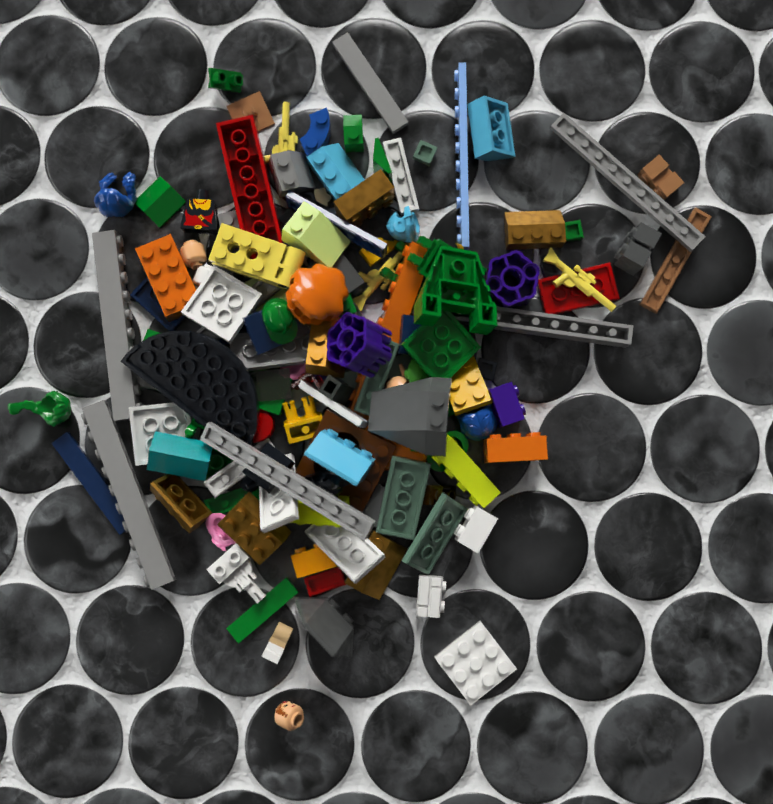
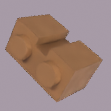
[637,154,685,200]

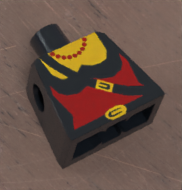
[180,189,220,235]

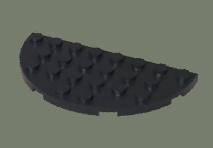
[120,330,259,445]

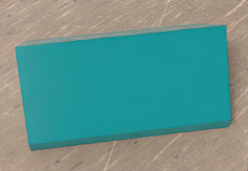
[147,431,213,481]

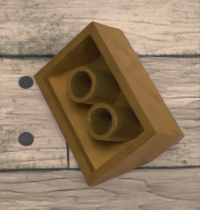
[504,210,566,250]
[305,317,345,378]
[150,474,212,533]
[345,530,408,600]

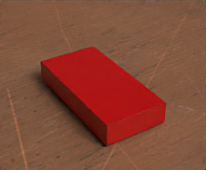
[304,566,346,597]

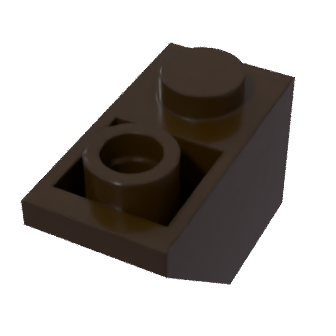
[422,485,456,505]

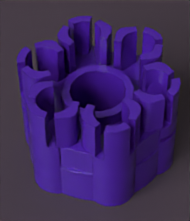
[485,250,540,308]
[327,312,392,378]

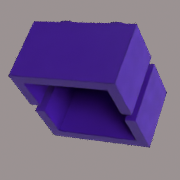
[488,382,526,428]

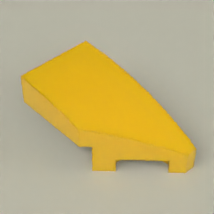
[359,237,399,267]

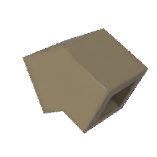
[314,188,332,209]

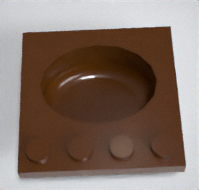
[296,409,397,513]

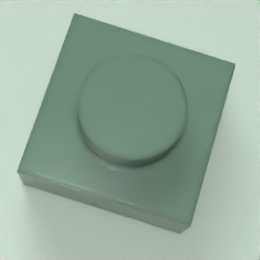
[413,140,438,166]

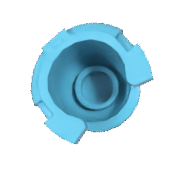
[386,206,420,243]

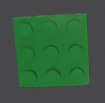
[401,310,481,378]

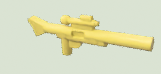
[264,102,298,163]
[352,243,409,312]
[543,248,616,312]

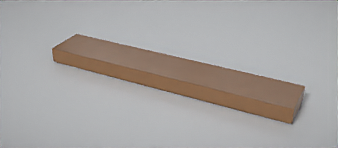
[639,207,712,314]

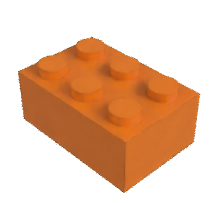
[483,432,548,463]

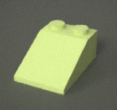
[281,201,351,267]

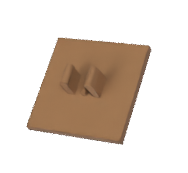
[226,91,275,132]

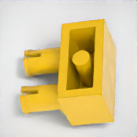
[282,395,322,444]

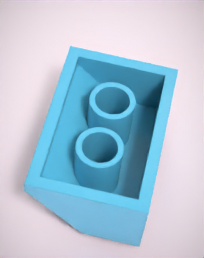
[467,95,516,161]
[306,143,365,201]
[304,429,376,486]

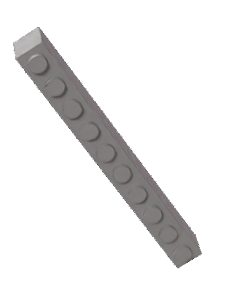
[92,230,143,422]
[451,306,634,348]
[81,400,176,590]

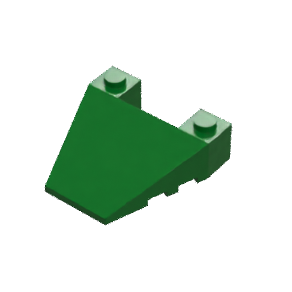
[414,245,497,335]

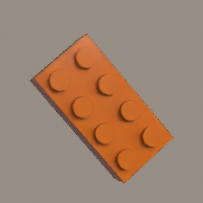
[135,234,196,322]

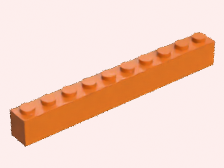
[342,241,428,429]

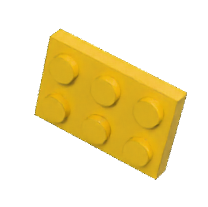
[449,355,492,416]

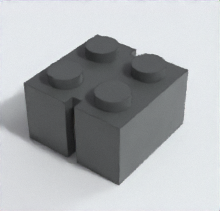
[614,222,662,275]

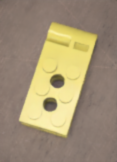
[208,223,306,290]

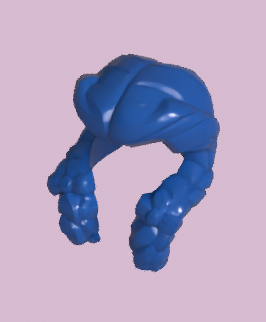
[94,172,137,217]
[454,404,498,441]

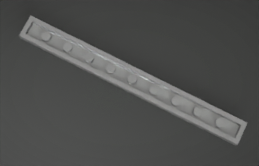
[550,113,706,252]
[200,422,376,541]

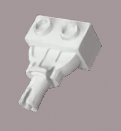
[206,543,266,603]

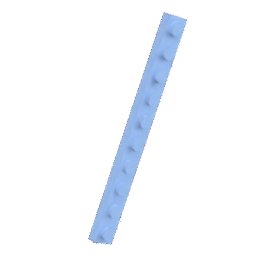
[454,63,469,250]

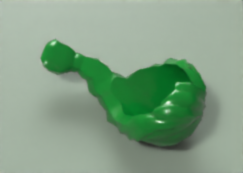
[8,391,72,427]

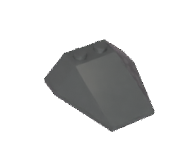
[368,377,452,457]
[295,596,354,660]

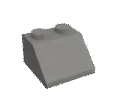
[268,150,315,198]

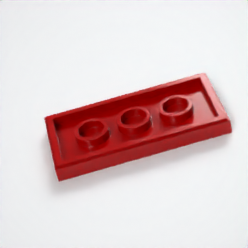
[537,262,620,314]

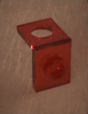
[290,373,324,390]

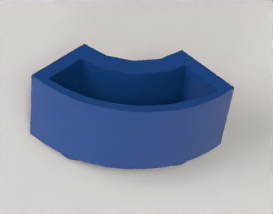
[300,107,331,157]

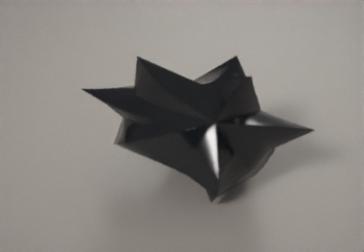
[304,468,352,498]

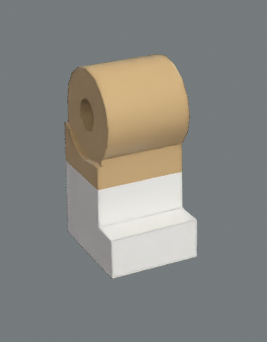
[261,622,293,664]

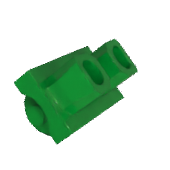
[208,68,243,93]

